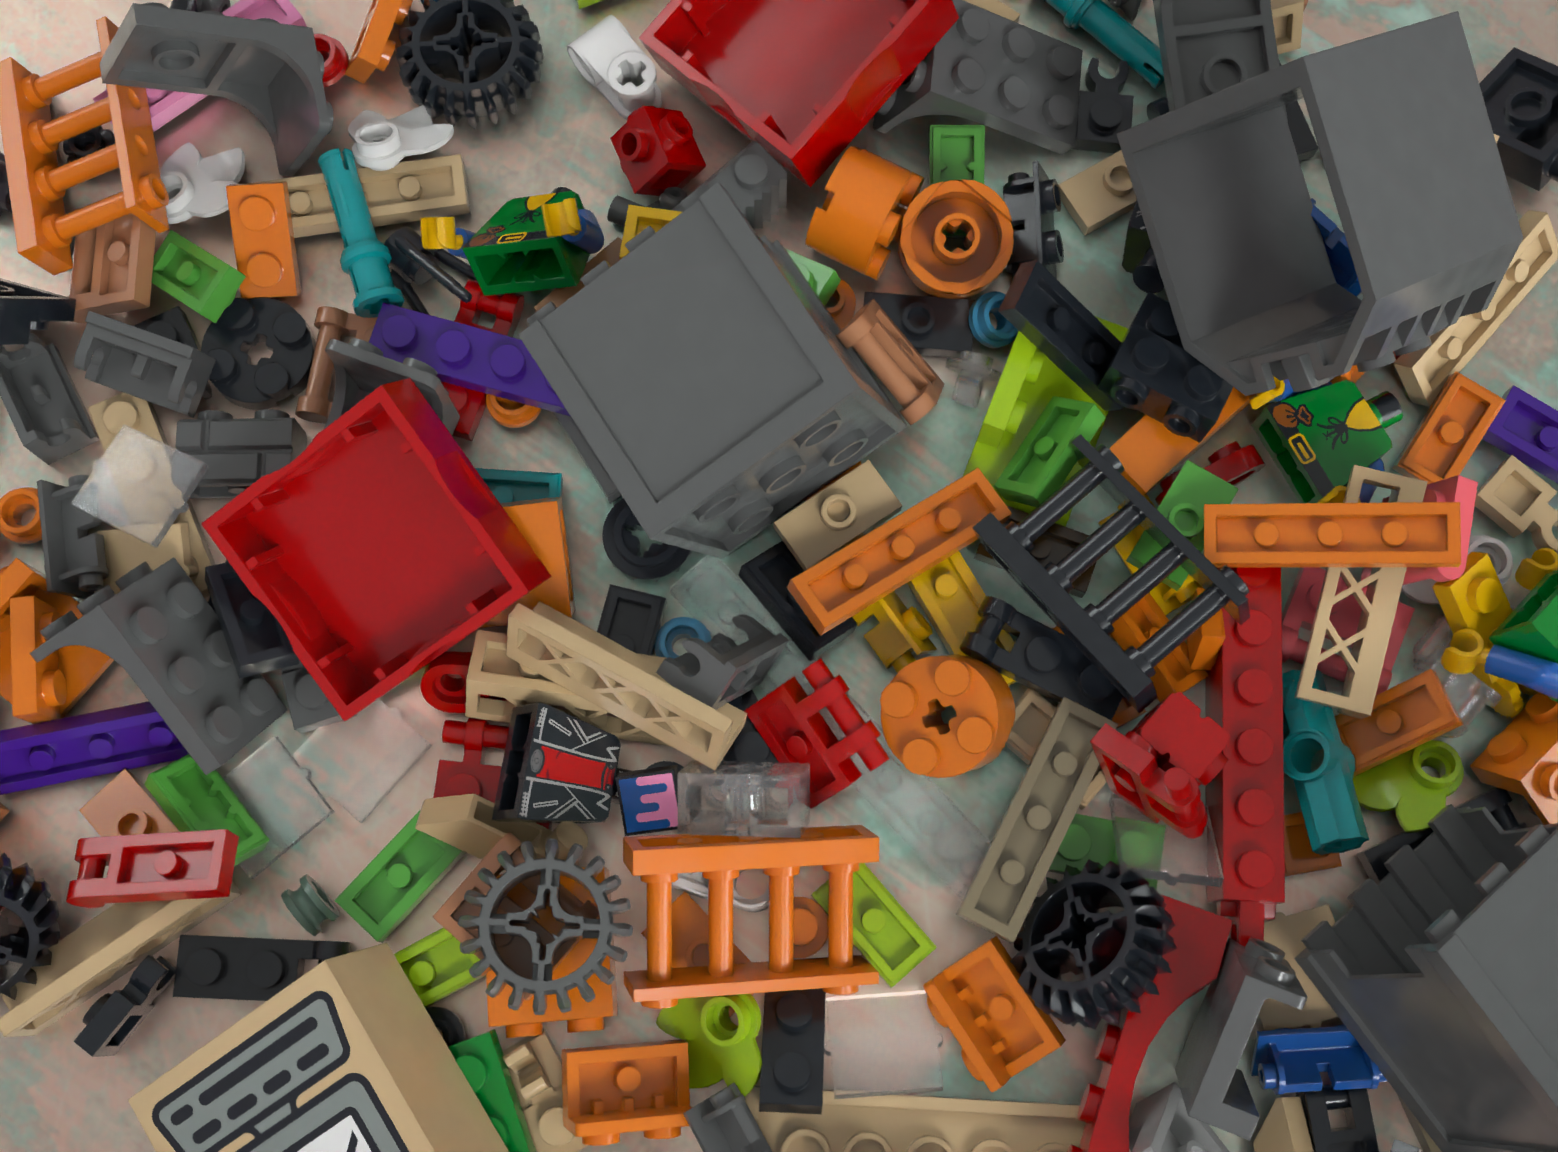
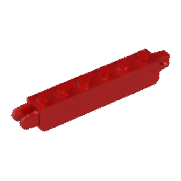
[1205,567,1285,947]

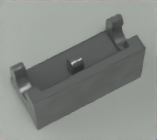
[74,311,216,418]
[0,333,100,465]
[656,614,789,710]

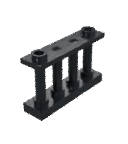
[973,434,1250,713]

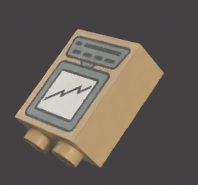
[128,942,509,1152]

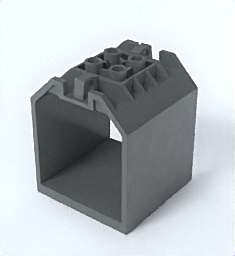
[1117,11,1523,396]

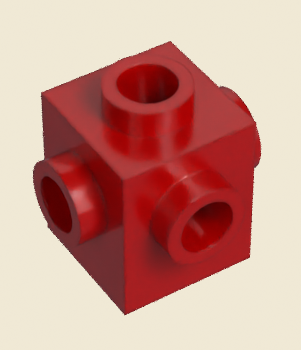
[610,106,706,196]

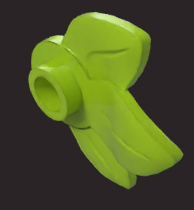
[1352,740,1464,832]
[656,994,762,1097]

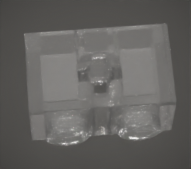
[678,760,810,838]

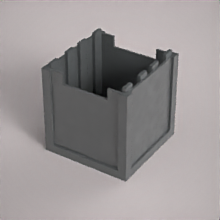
[518,182,908,559]
[1294,804,1558,1152]

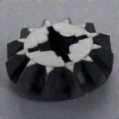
[602,498,692,582]

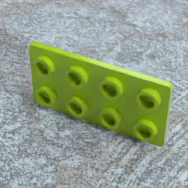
[962,316,1128,527]

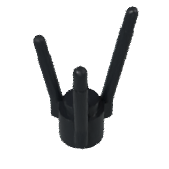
[384,227,503,315]

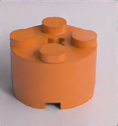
[805,146,925,280]
[898,179,1014,299]
[880,654,1016,778]

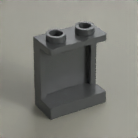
[1175,938,1308,1140]

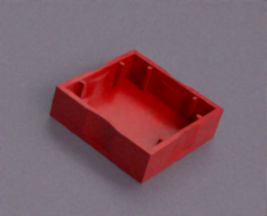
[639,0,959,188]
[201,378,552,722]

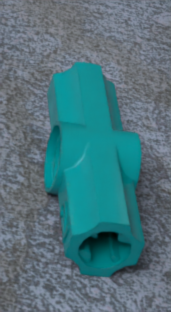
[1282,669,1369,855]

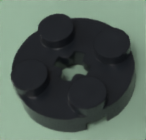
[201,298,316,410]

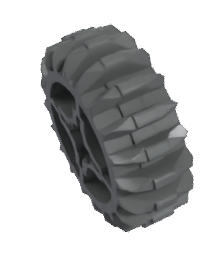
[458,838,633,1015]

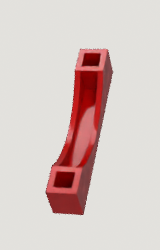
[1067,894,1233,1152]

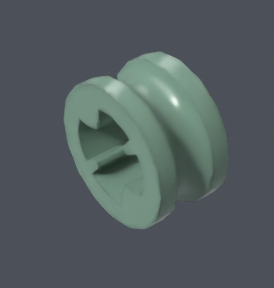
[281,874,340,936]

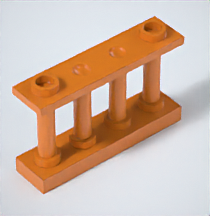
[0,16,169,276]
[623,825,879,1009]

